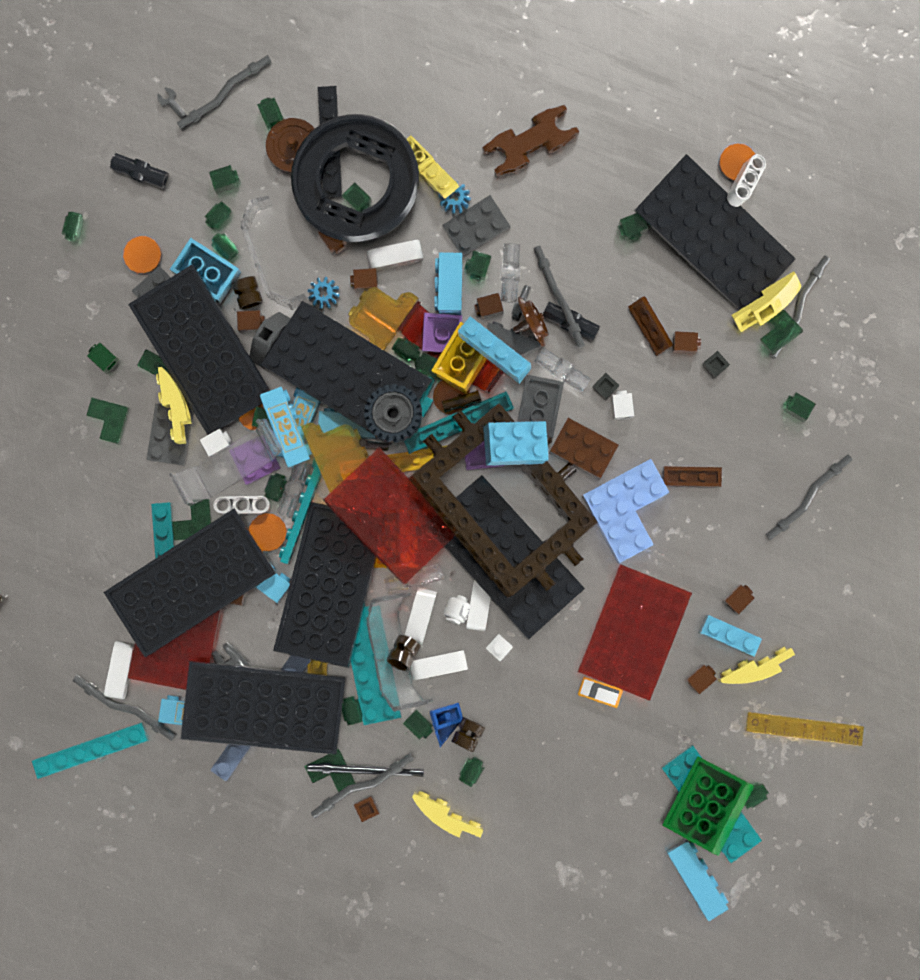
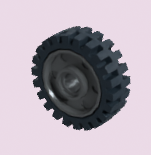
[364,384,422,443]

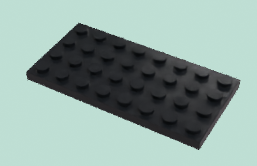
[634,154,796,310]
[128,264,270,435]
[261,301,432,445]
[425,475,585,640]
[273,502,386,668]
[103,508,276,658]
[180,661,345,755]

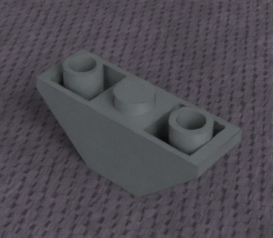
[249,312,291,369]
[487,321,541,357]

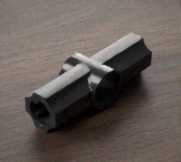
[110,153,169,189]
[543,301,600,341]

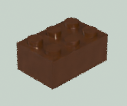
[549,417,619,480]

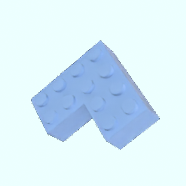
[582,459,669,564]

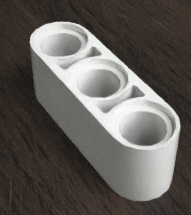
[727,154,766,207]
[366,240,424,271]
[213,496,271,515]
[466,580,491,631]
[405,587,437,646]
[104,641,136,700]
[410,650,468,680]

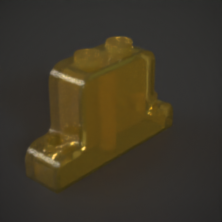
[348,287,419,351]
[301,423,369,498]

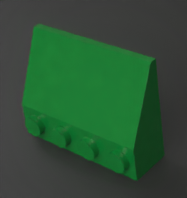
[662,756,754,856]

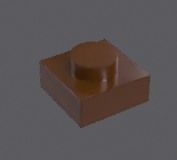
[354,796,380,822]

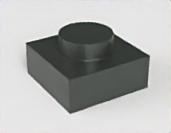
[703,351,730,378]
[592,373,620,400]

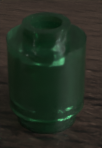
[204,201,232,229]
[61,212,84,241]
[211,233,239,261]
[392,337,421,363]
[264,472,288,502]
[342,696,363,726]
[459,757,485,787]
[745,782,769,809]

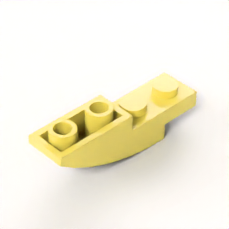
[407,135,459,199]
[731,271,802,332]
[156,367,192,444]
[718,646,795,684]
[412,791,483,837]

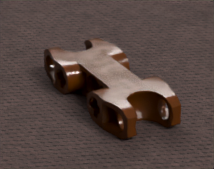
[482,105,579,177]

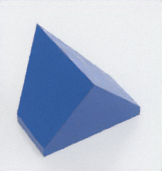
[429,703,463,747]

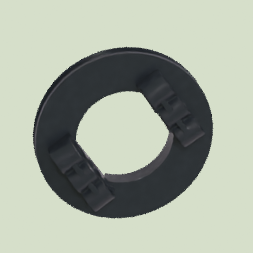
[291,114,419,242]

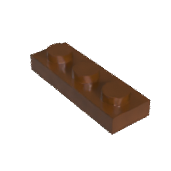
[628,296,673,356]
[663,466,722,487]

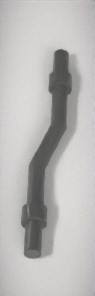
[177,55,271,129]
[533,245,585,348]
[769,255,830,358]
[766,454,853,540]
[73,675,176,741]
[311,753,414,818]

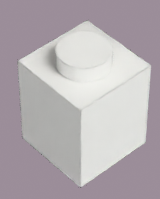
[611,391,634,420]
[200,429,232,458]
[486,634,513,661]

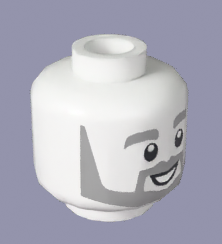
[443,595,471,625]

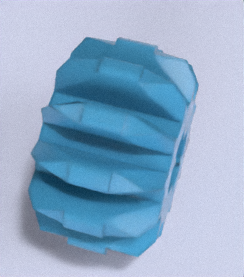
[439,181,471,214]
[307,277,340,310]

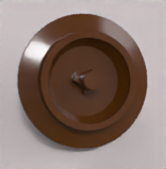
[266,118,315,172]
[513,296,549,347]

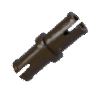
[442,390,482,413]

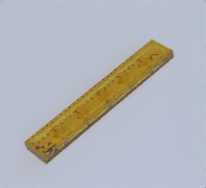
[745,712,864,746]

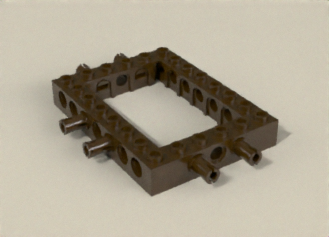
[408,403,598,598]

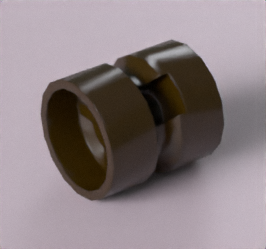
[232,276,263,310]
[386,635,420,671]
[451,717,485,752]

